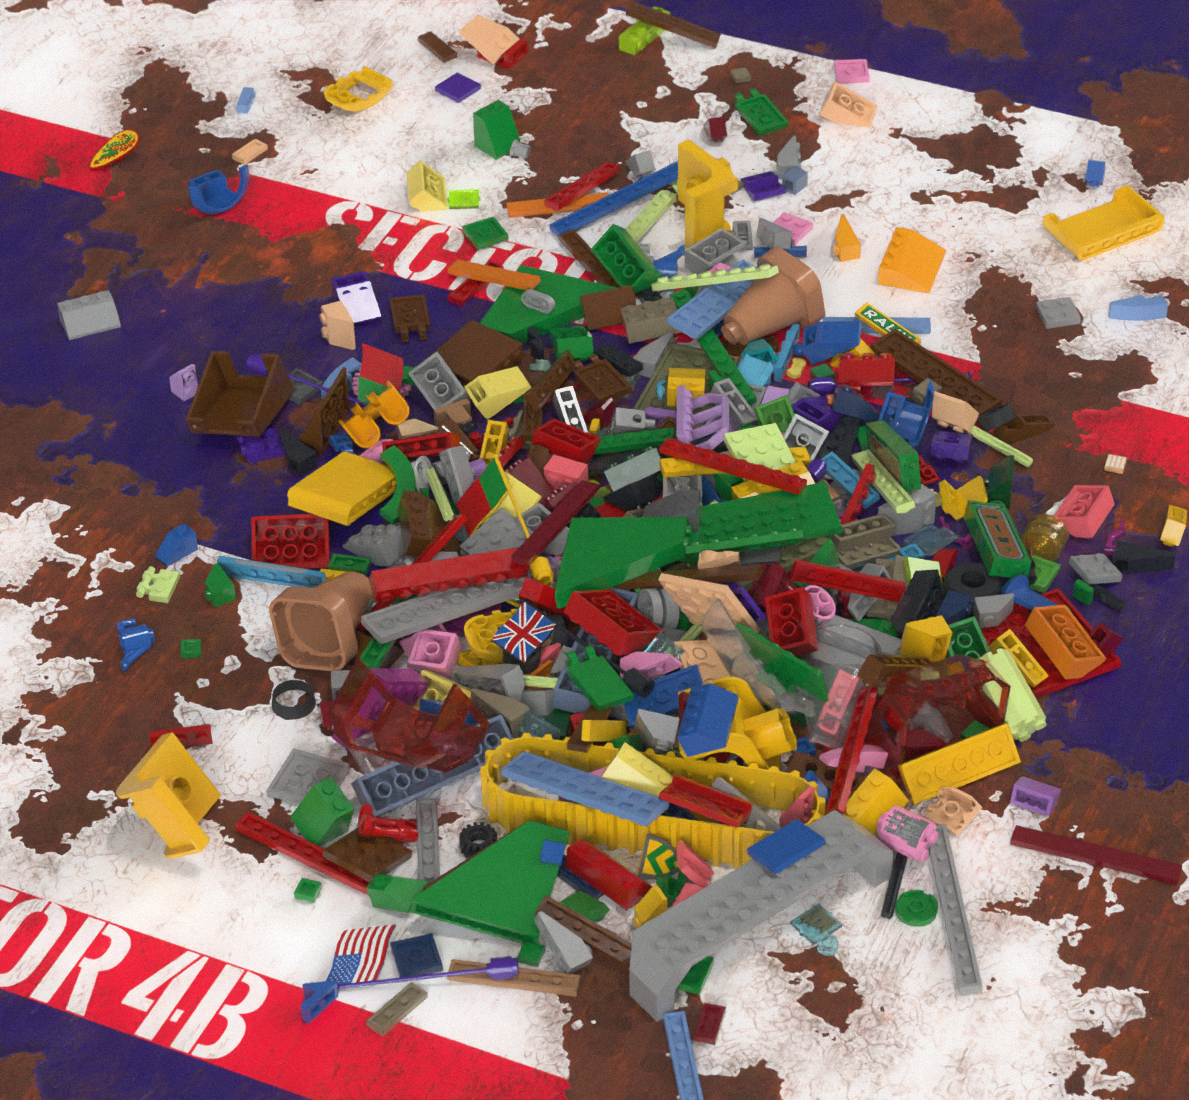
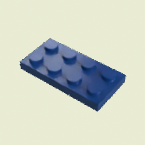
[624,664,704,730]

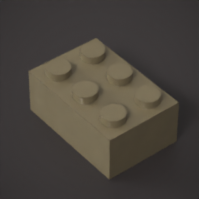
[620,297,681,344]

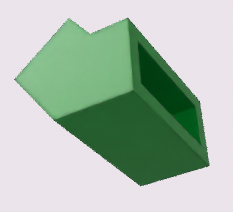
[656,874,677,907]

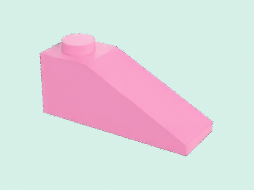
[620,652,682,680]

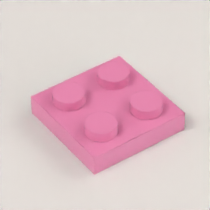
[773,212,813,246]

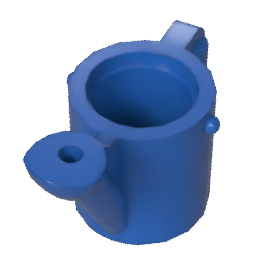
[653,245,685,291]
[117,618,155,672]

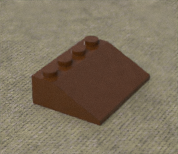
[299,367,350,456]
[398,490,461,557]

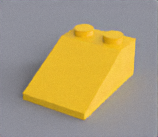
[667,368,706,407]

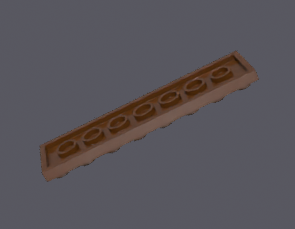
[870,329,1003,421]

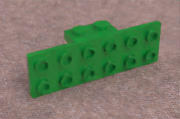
[735,623,829,703]

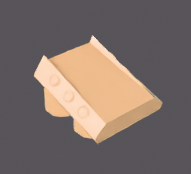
[698,550,740,569]
[923,787,982,835]

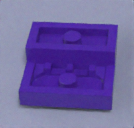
[740,171,786,201]

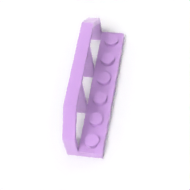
[676,385,730,450]

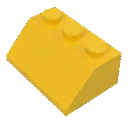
[843,768,909,838]

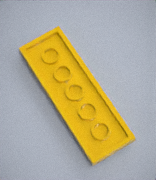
[898,723,1021,805]

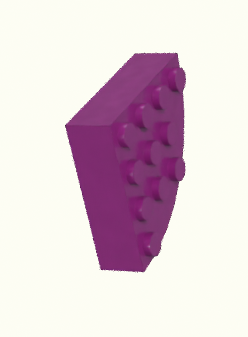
[332,668,430,751]

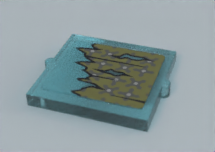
[790,903,842,945]

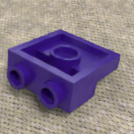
[237,428,284,463]
[930,430,973,462]

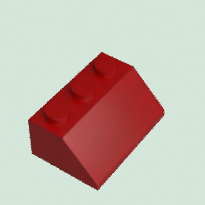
[838,353,896,386]
[531,418,601,464]
[765,587,819,656]

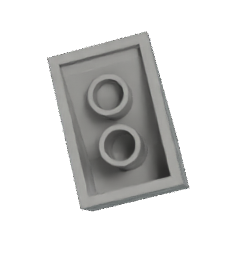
[878,484,936,536]

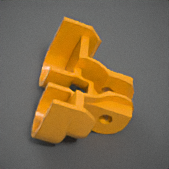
[338,381,409,448]

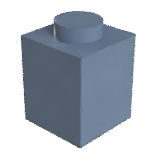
[782,166,808,195]

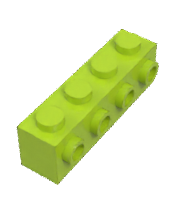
[619,6,670,55]

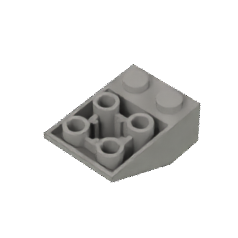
[343,524,405,566]

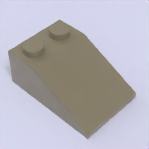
[470,688,531,739]

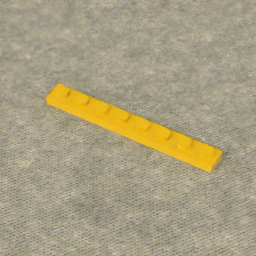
[659,447,811,478]

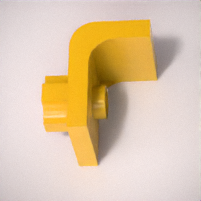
[678,139,738,249]
[678,677,797,772]
[116,732,221,859]

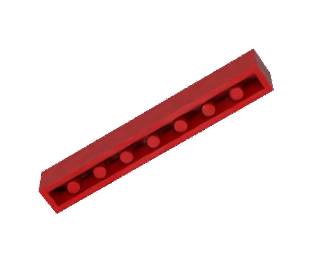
[369,547,530,602]

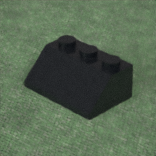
[603,473,663,511]

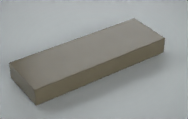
[366,982,428,1037]

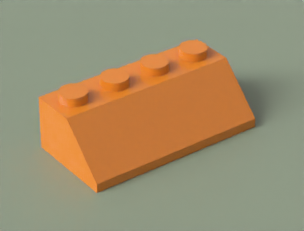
[1025,605,1106,679]

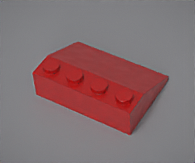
[251,514,330,570]
[564,589,665,656]

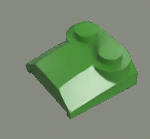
[754,395,795,433]

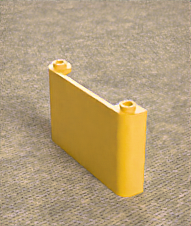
[1042,185,1165,260]
[287,451,396,526]

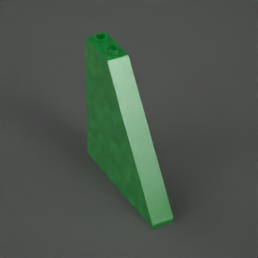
[480,265,617,343]
[555,517,692,608]
[411,821,570,944]

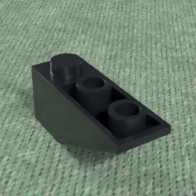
[278,427,318,477]
[1112,541,1176,574]

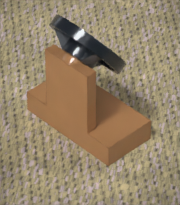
[434,398,478,432]

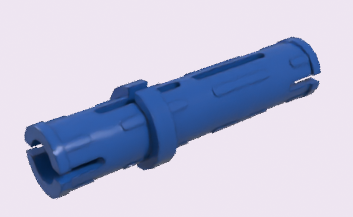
[754,245,807,258]

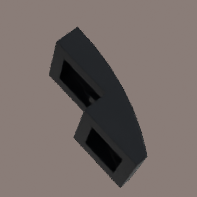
[527,327,544,360]

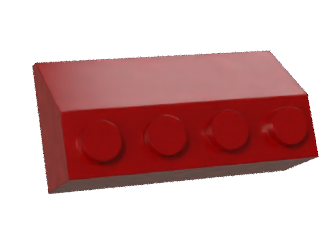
[565,838,653,911]

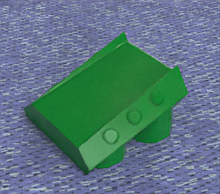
[559,890,610,922]

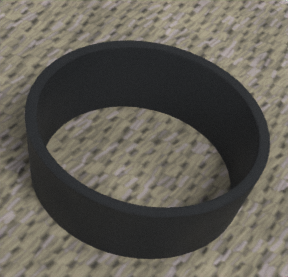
[272,680,316,720]

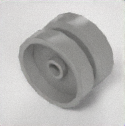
[637,588,679,629]

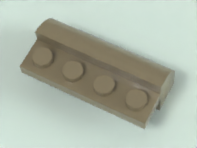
[827,513,901,569]
[867,555,908,622]

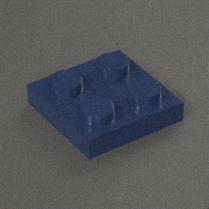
[390,933,443,978]

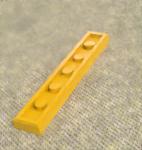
[582,720,627,741]

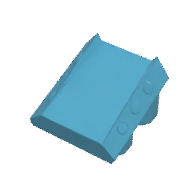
[737,353,774,386]

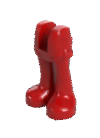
[357,803,418,843]

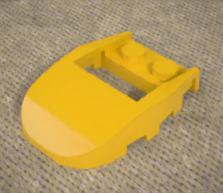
[324,66,393,111]
[464,609,550,661]

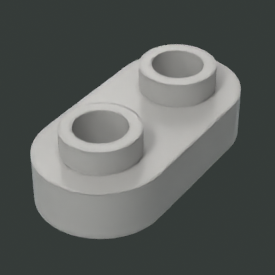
[521,289,555,313]

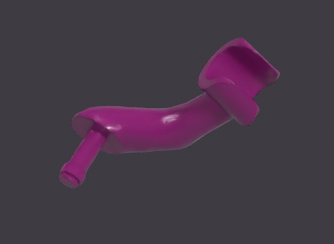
[939,516,975,549]
[1104,520,1126,556]

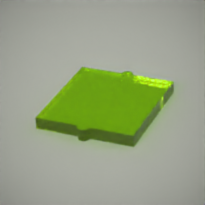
[447,189,481,210]

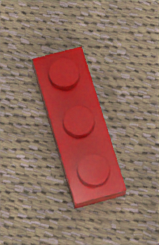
[149,724,213,748]

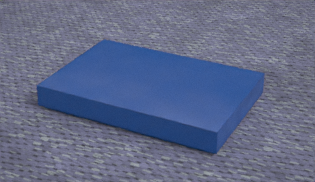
[747,819,825,874]

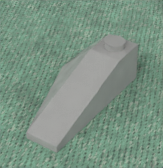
[450,664,525,701]

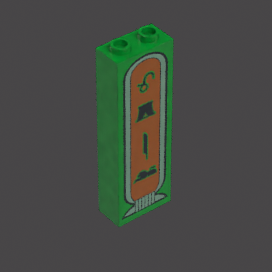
[866,420,921,492]
[964,501,1032,578]

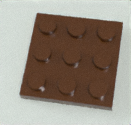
[322,828,412,882]

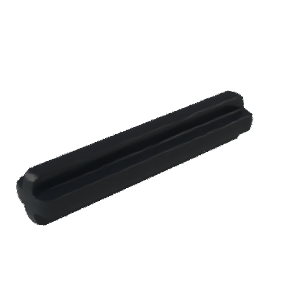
[1077,576,1126,612]

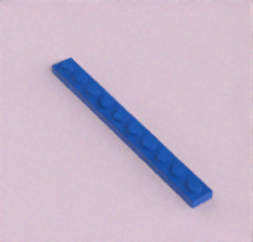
[549,161,678,237]

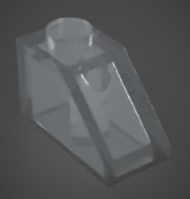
[909,701,953,742]

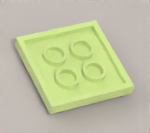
[723,423,796,482]

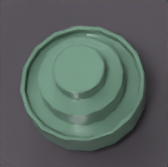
[529,360,551,373]

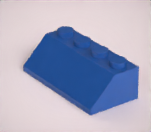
[677,683,739,757]

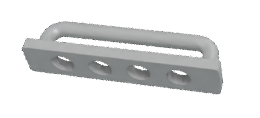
[711,777,782,832]

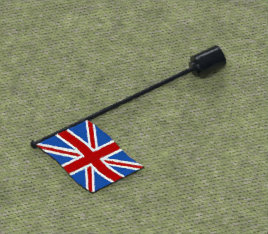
[492,598,655,698]

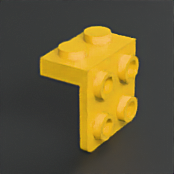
[939,476,988,520]

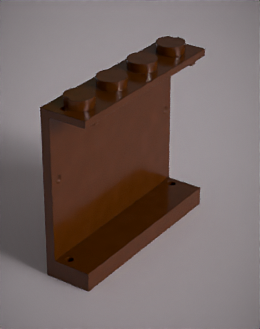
[428,320,524,382]

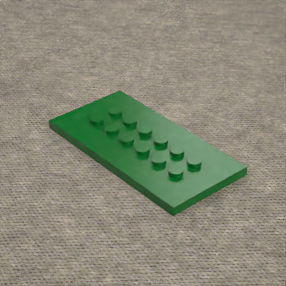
[687,482,843,564]

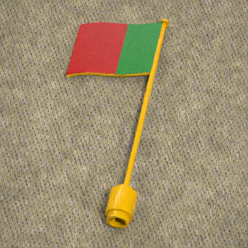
[457,453,554,585]

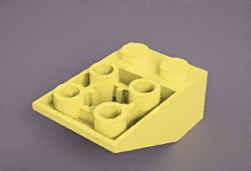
[464,366,532,420]

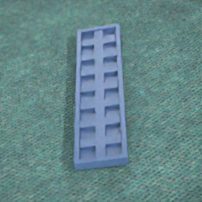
[667,259,757,340]
[501,751,669,826]

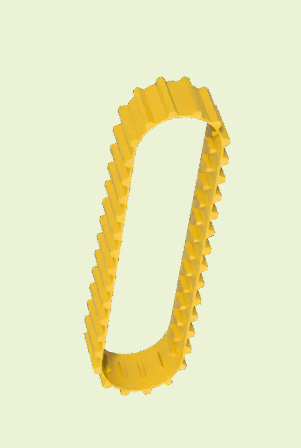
[480,733,825,869]

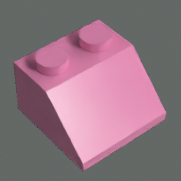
[408,629,462,680]

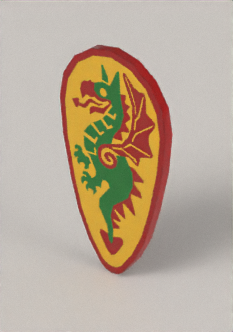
[89,129,140,170]

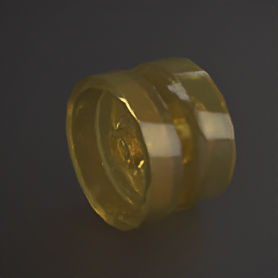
[1020,514,1069,562]

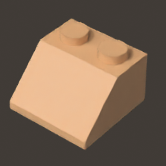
[320,301,356,350]
[932,391,979,434]

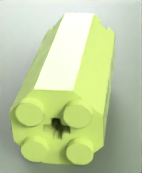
[970,648,1047,742]

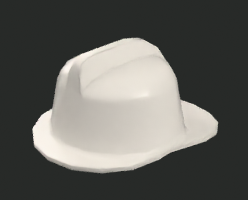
[411,455,432,493]

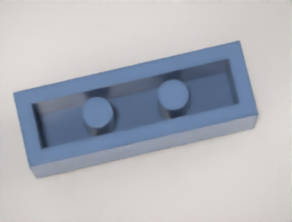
[237,87,256,114]

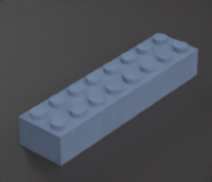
[552,587,638,714]
[351,714,513,817]

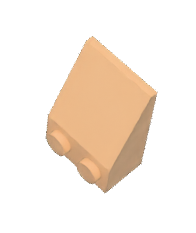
[459,15,519,65]
[819,82,878,127]

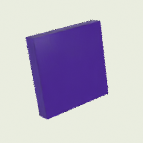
[435,72,481,103]

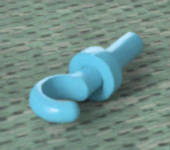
[656,381,666,400]

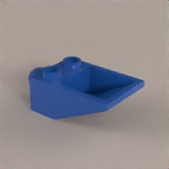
[793,321,862,365]

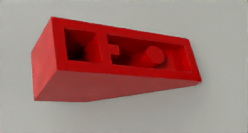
[519,577,570,620]

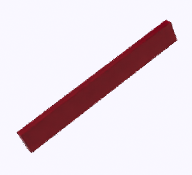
[512,480,599,566]
[1010,825,1183,885]

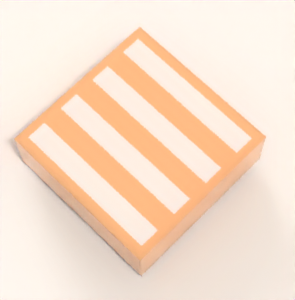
[1104,454,1127,474]

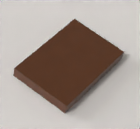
[580,285,636,331]

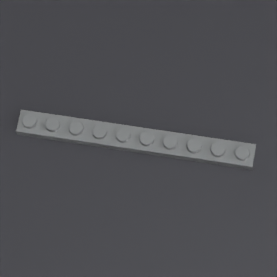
[928,824,982,993]

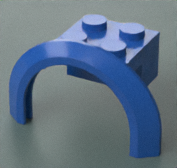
[188,164,250,214]
[878,381,934,450]

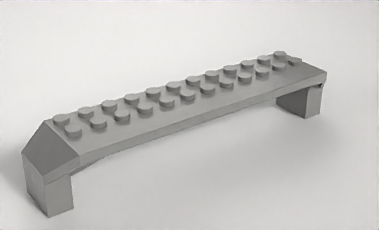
[629,810,893,1022]

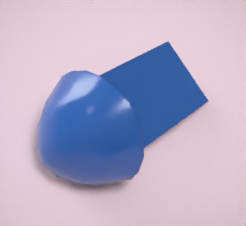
[1000,575,1058,610]

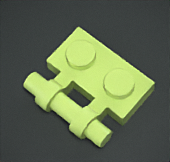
[136,566,180,603]

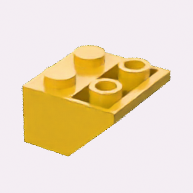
[899,615,952,663]

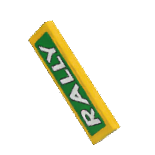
[855,302,922,345]

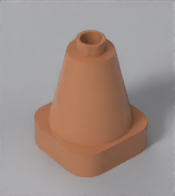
[721,247,825,345]
[269,571,373,671]

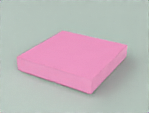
[834,59,870,83]

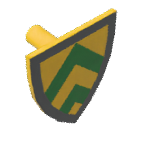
[637,834,679,879]

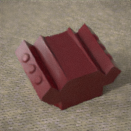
[749,563,798,619]

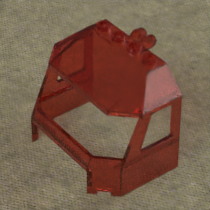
[864,654,1011,780]
[328,658,490,773]

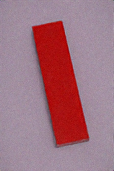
[447,261,504,307]

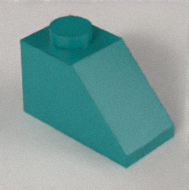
[741,339,779,364]

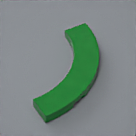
[379,445,416,524]

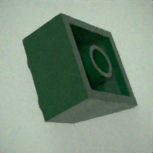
[985,455,1014,509]

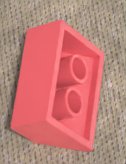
[1052,485,1114,539]

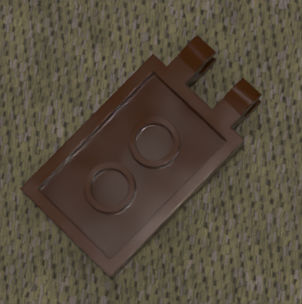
[389,294,431,343]
[572,354,632,404]

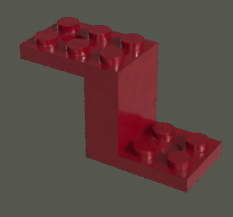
[504,457,577,511]

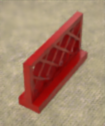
[658,774,754,828]

